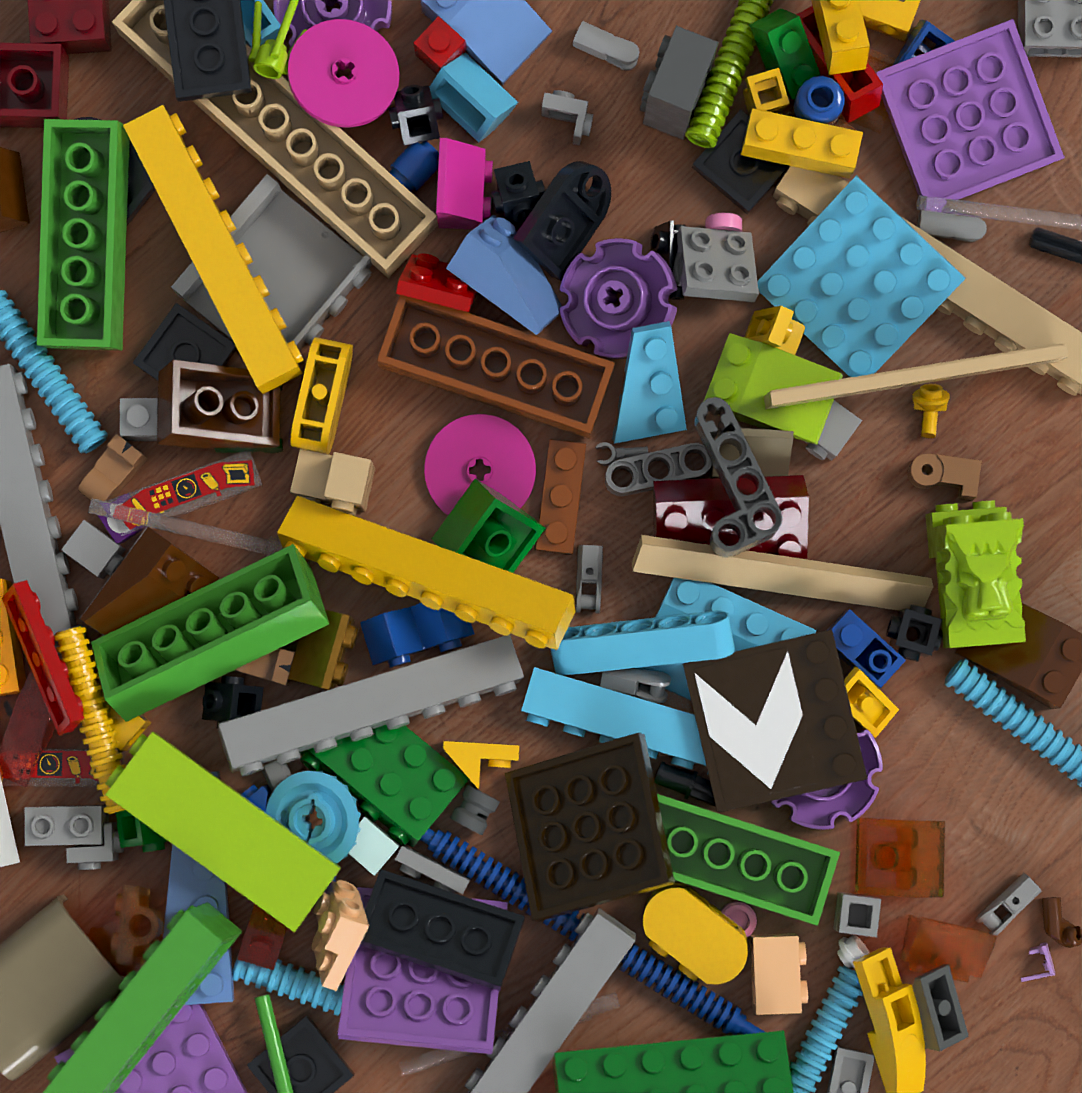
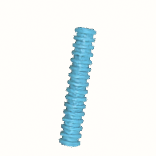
[0,290,108,454]
[944,658,1082,787]
[232,948,345,1016]
[790,965,863,1093]

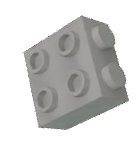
[1018,0,1082,57]

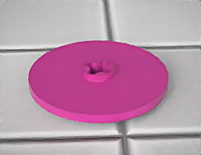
[287,19,399,127]
[424,414,536,515]

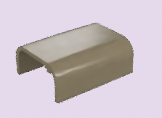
[0,894,125,1081]

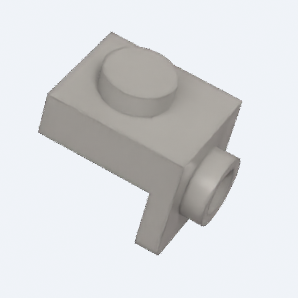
[541,90,593,145]
[66,822,124,870]

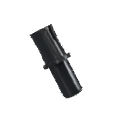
[654,761,716,807]

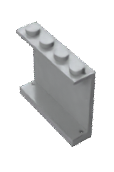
[171,174,372,351]

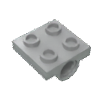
[673,226,759,302]

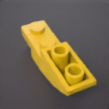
[853,947,926,1093]

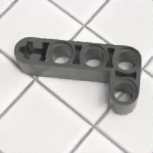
[694,397,782,557]

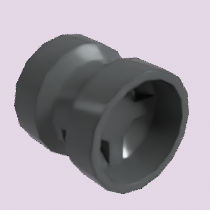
[450,784,500,835]

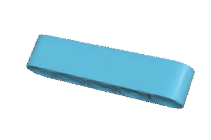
[550,611,735,675]

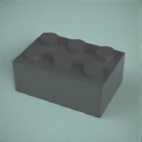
[639,26,719,140]

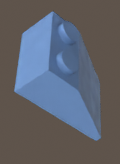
[421,0,552,85]
[446,215,562,335]

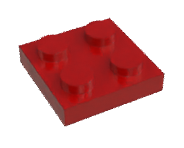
[396,253,477,312]

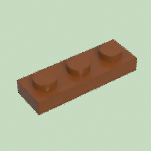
[536,439,587,555]

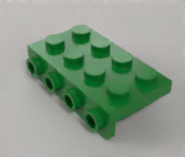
[299,725,469,847]

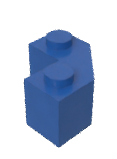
[360,603,475,668]

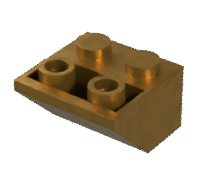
[288,610,359,690]

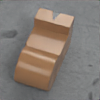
[78,434,148,509]
[907,454,982,501]
[235,649,295,686]

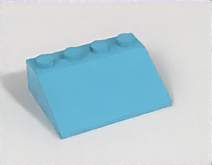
[635,577,816,700]

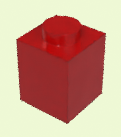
[413,16,467,74]

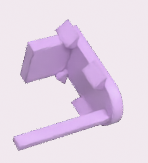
[1021,942,1055,982]

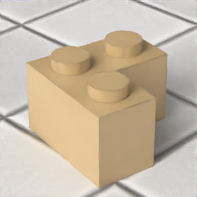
[290,449,376,516]

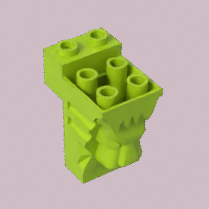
[925,500,1026,648]

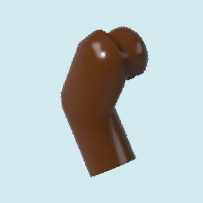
[1042,897,1082,948]

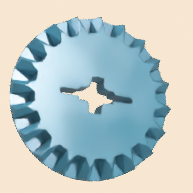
[266,770,361,864]

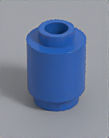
[389,141,439,192]

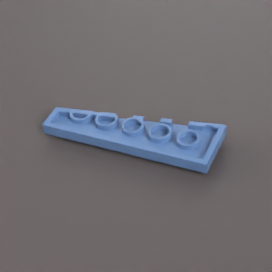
[163,771,234,1005]

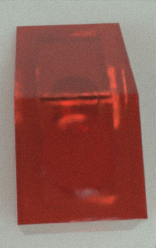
[237,903,287,970]

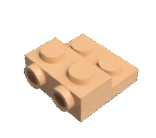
[312,880,369,991]

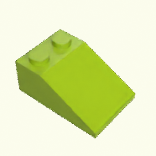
[704,333,843,445]

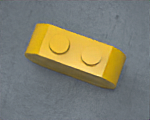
[291,337,353,454]
[643,882,748,985]

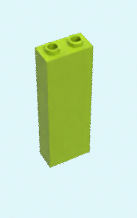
[105,732,341,932]

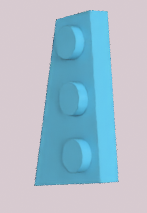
[612,321,687,444]

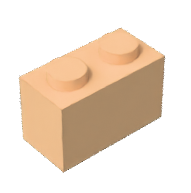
[750,933,808,1015]

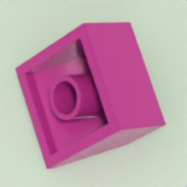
[436,138,493,230]

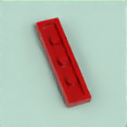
[2,580,84,736]

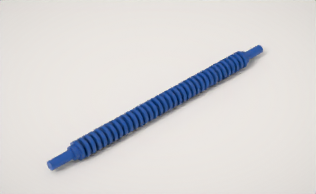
[420,828,765,1035]

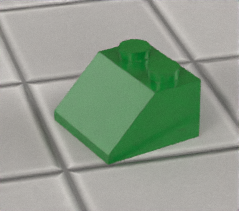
[431,479,546,573]

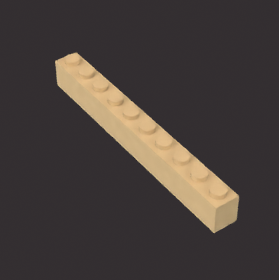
[772,166,1082,396]

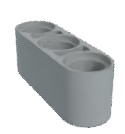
[605,443,712,496]

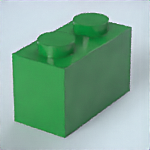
[749,8,821,99]

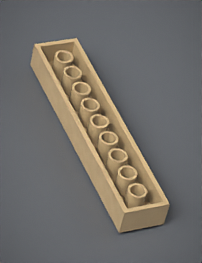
[112,0,438,279]

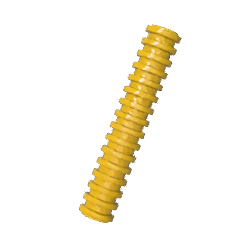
[54,626,126,814]

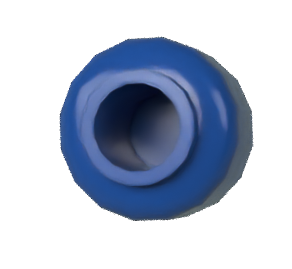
[793,76,845,125]

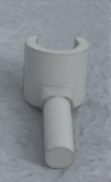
[596,442,648,466]

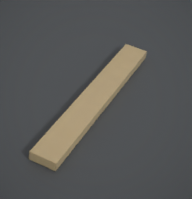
[764,343,1068,409]
[632,535,933,611]

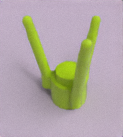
[248,0,307,79]

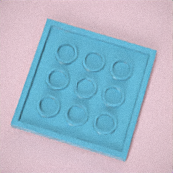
[758,175,966,378]

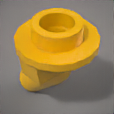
[912,384,950,438]

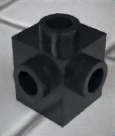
[388,85,443,145]
[491,161,545,225]
[886,605,943,662]
[202,676,264,729]

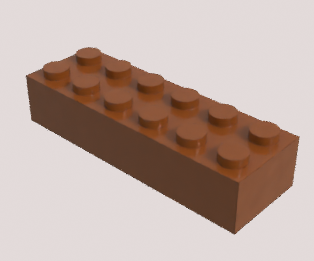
[377,295,615,439]

